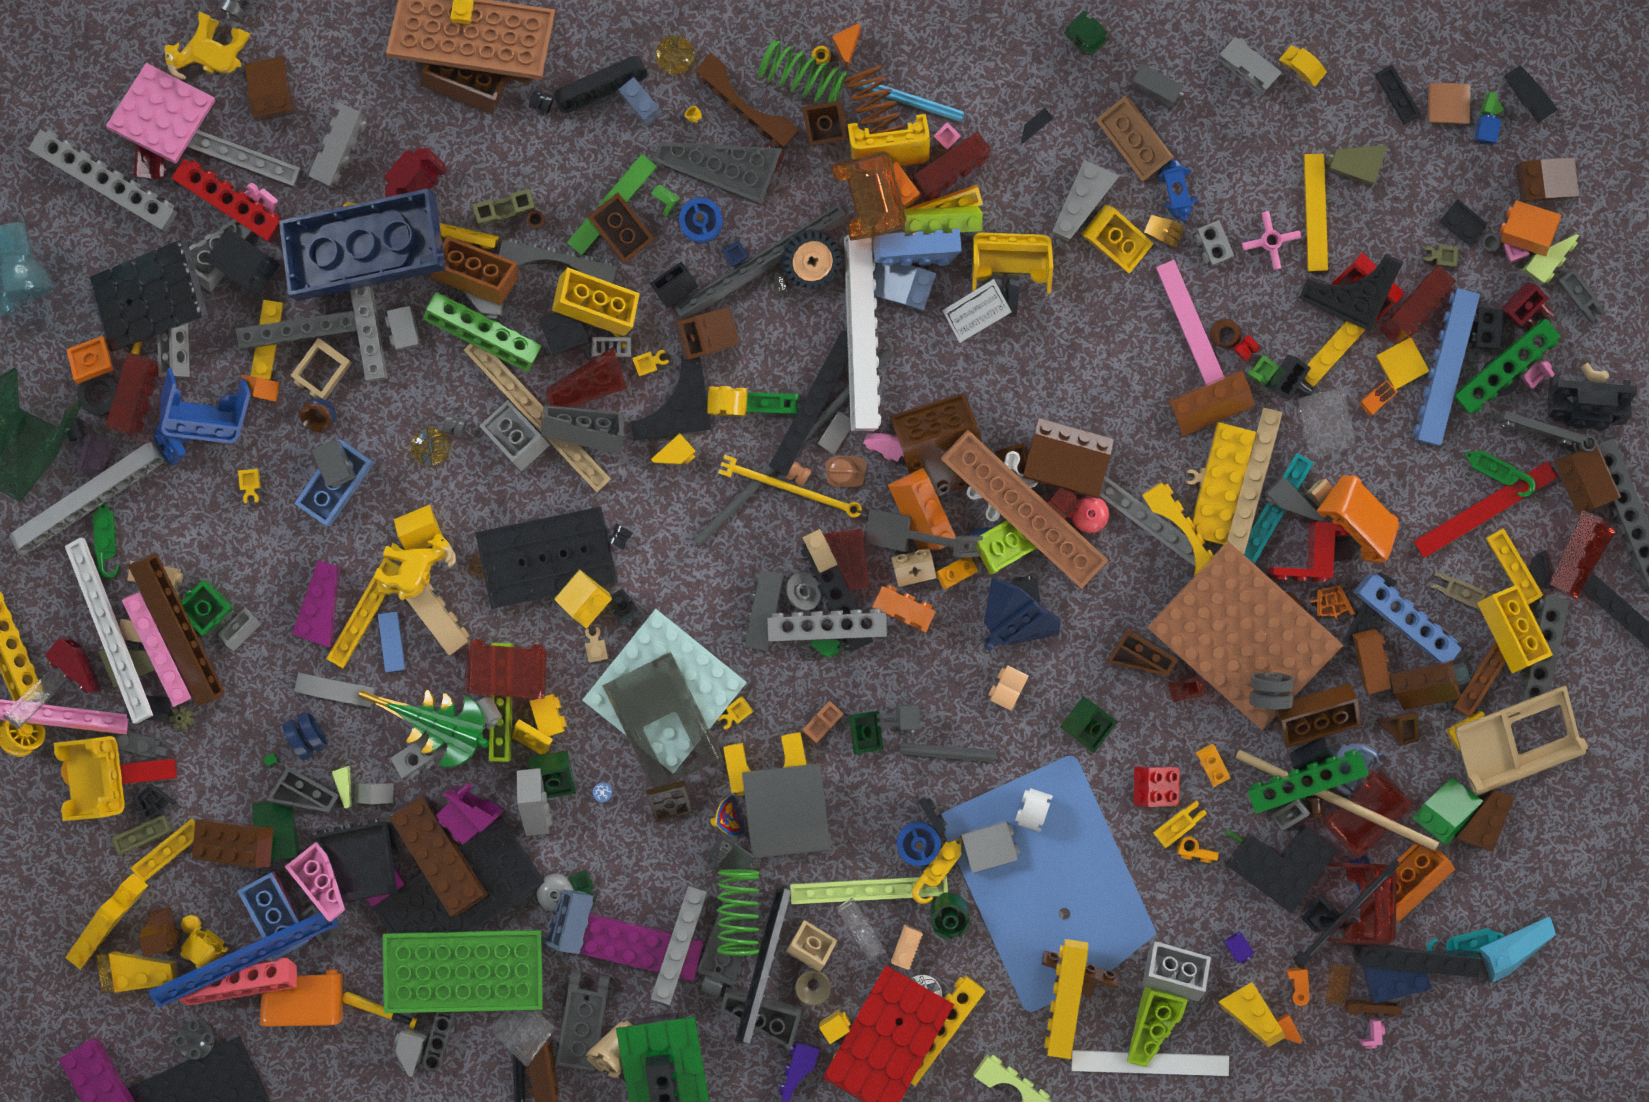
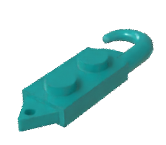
[1426,928,1504,952]

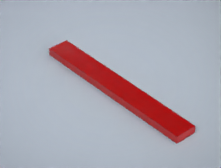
[1413,461,1558,558]

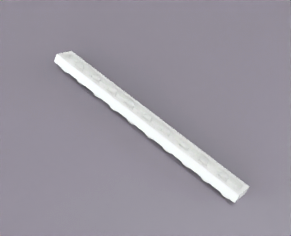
[65,538,153,724]

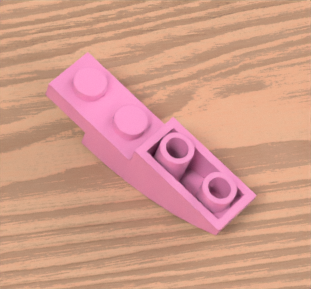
[863,433,905,462]

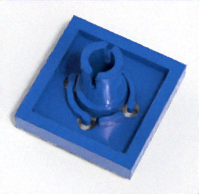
[153,423,192,467]

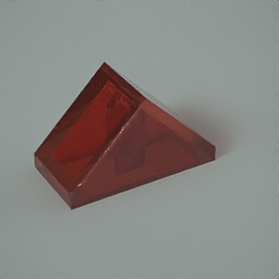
[1168,675,1205,702]

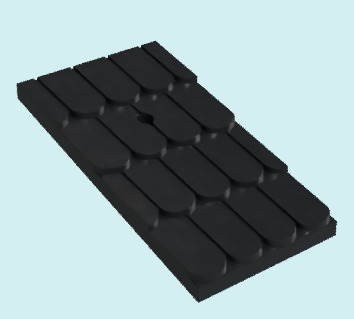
[90,239,208,352]
[475,507,617,609]

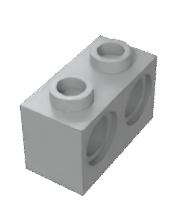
[1194,220,1234,267]

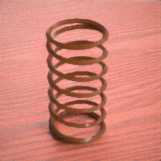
[843,65,906,134]

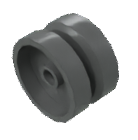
[1249,672,1295,709]

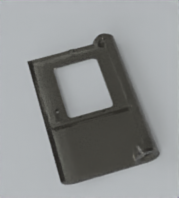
[602,652,723,788]

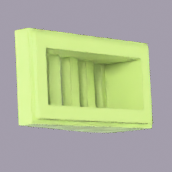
[332,766,352,809]

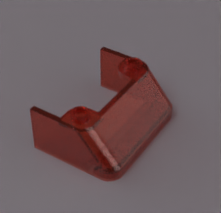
[1327,863,1396,944]

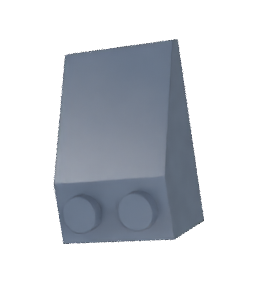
[873,263,936,312]

